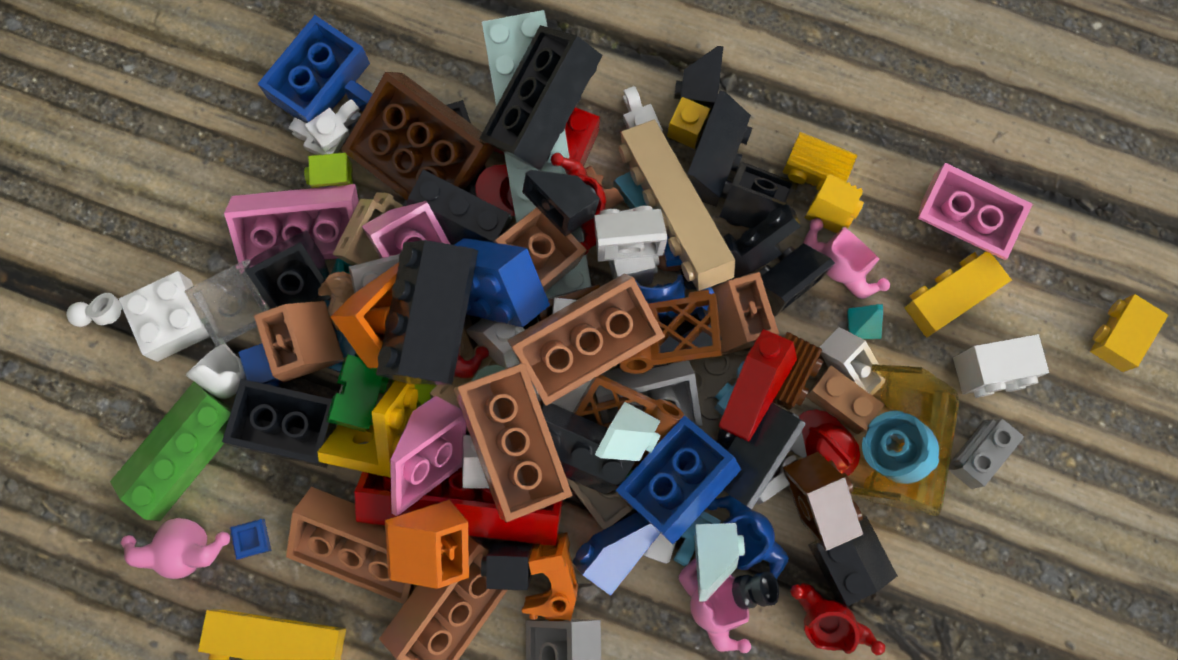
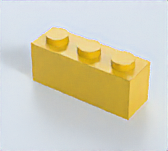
[904,251,1012,338]

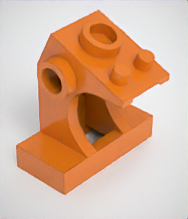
[522,532,578,621]

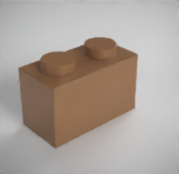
[806,365,885,435]

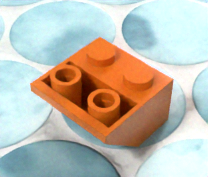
[385,500,469,589]

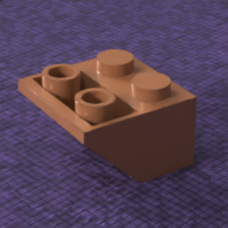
[707,272,779,358]
[254,301,344,383]

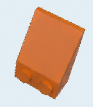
[331,262,399,368]

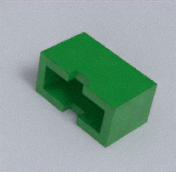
[326,354,389,432]

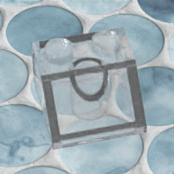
[184,259,270,347]

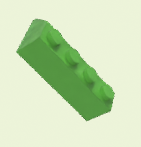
[110,382,232,521]

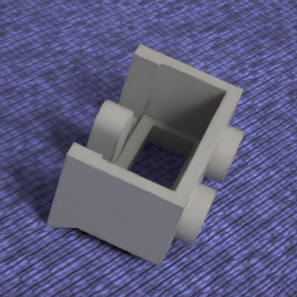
[946,419,1024,489]

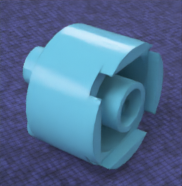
[862,411,939,484]

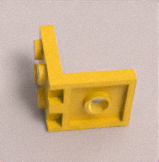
[317,380,418,478]

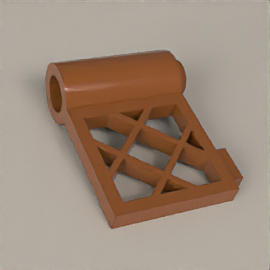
[620,290,722,374]
[573,374,684,470]

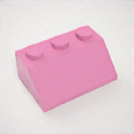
[918,163,1033,260]
[362,201,450,259]

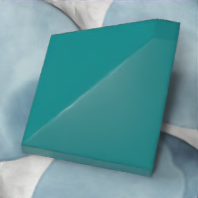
[847,304,883,340]

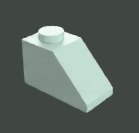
[595,402,661,461]
[694,523,745,602]

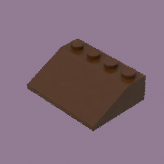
[342,72,495,200]

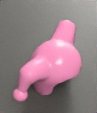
[803,218,890,299]
[120,518,230,579]
[679,558,751,653]

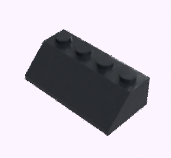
[479,25,603,171]
[376,240,478,385]

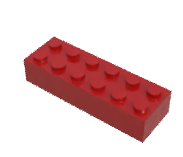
[354,467,563,546]

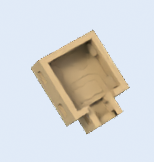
[333,192,403,266]

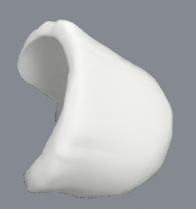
[186,343,247,399]

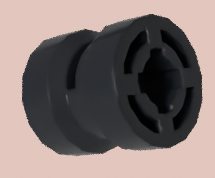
[732,571,779,609]

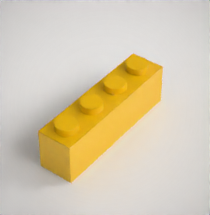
[198,609,346,660]

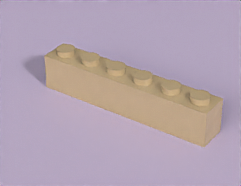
[618,119,735,291]

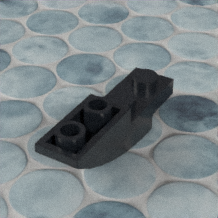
[680,203,801,290]

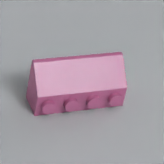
[224,184,359,268]

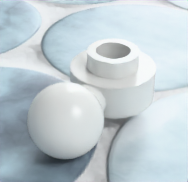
[66,293,122,327]

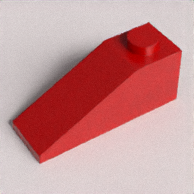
[719,329,797,442]

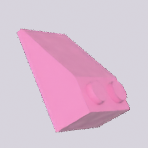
[390,396,466,516]

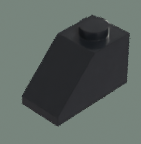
[674,46,724,114]
[522,170,600,237]
[481,540,534,590]

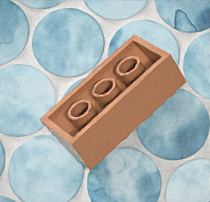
[507,273,665,406]
[453,363,573,522]
[286,487,415,604]
[379,536,508,660]

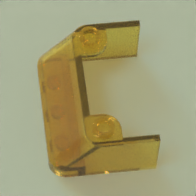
[850,364,959,516]

